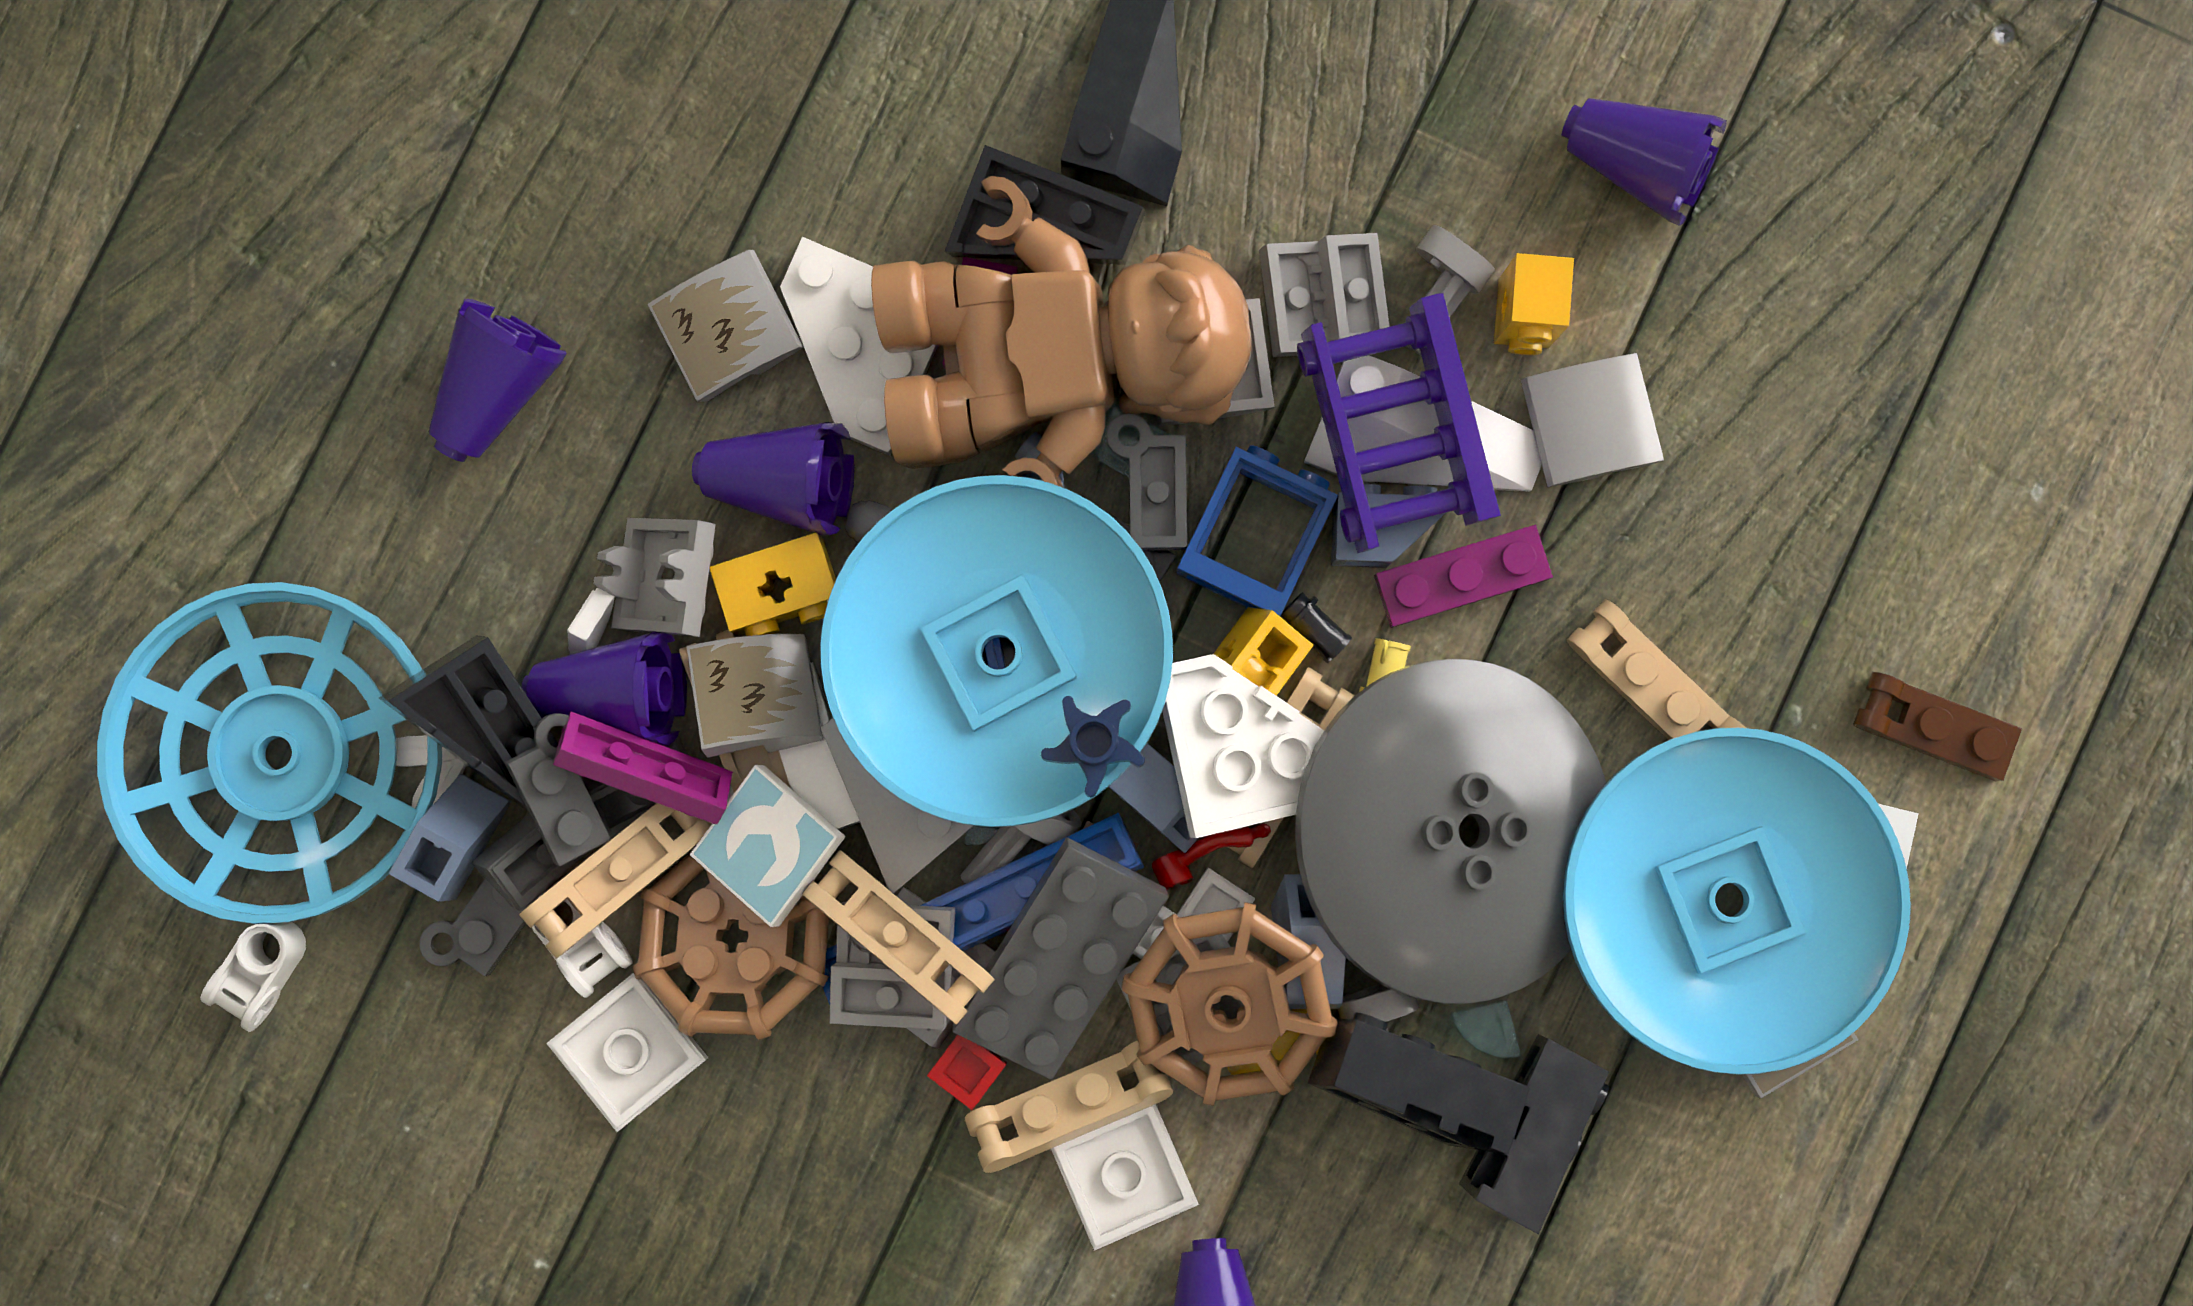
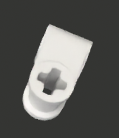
[532,895,633,998]
[200,922,306,1032]

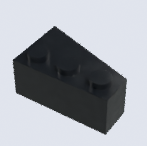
[944,145,1145,265]
[379,635,583,810]
[1308,1012,1531,1154]
[1459,1034,1609,1235]

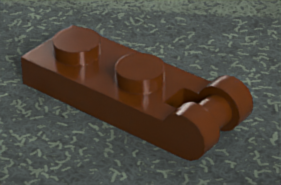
[1853,672,2022,781]

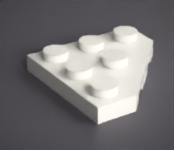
[780,237,939,456]
[1162,654,1324,838]

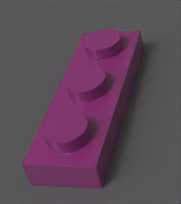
[1374,524,1553,628]
[553,712,733,825]

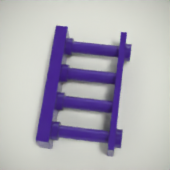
[1297,293,1501,553]

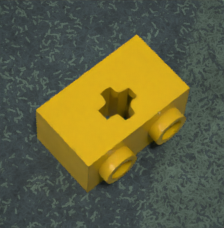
[1494,253,1574,355]
[709,532,836,636]
[1213,607,1313,696]

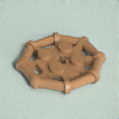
[632,850,829,1040]
[1121,902,1338,1106]

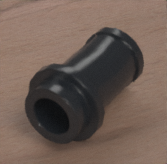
[1280,592,1352,663]

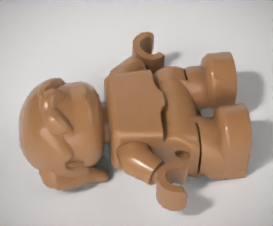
[871,176,1252,488]

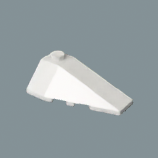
[1304,355,1542,492]

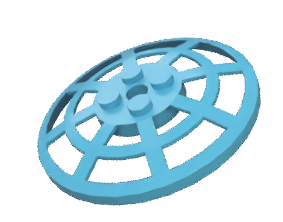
[97,582,442,924]

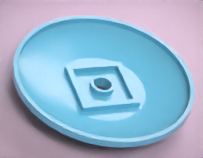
[821,475,1173,827]
[1563,728,1911,1074]

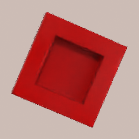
[927,1035,1007,1110]

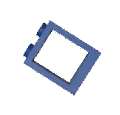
[1176,445,1338,616]

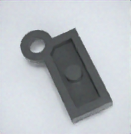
[1106,413,1187,550]
[504,713,611,867]
[419,879,555,976]

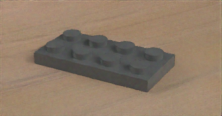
[952,837,1168,1080]

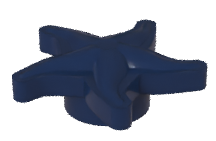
[1041,696,1145,798]

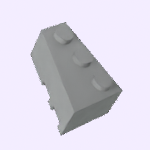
[821,718,974,893]

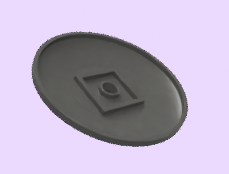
[1295,659,1606,1004]

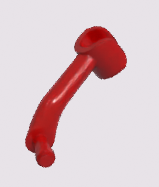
[1152,823,1271,891]

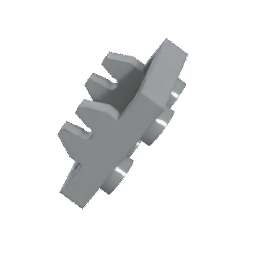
[593,518,716,637]

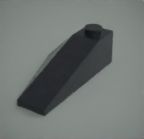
[1060,0,1182,206]

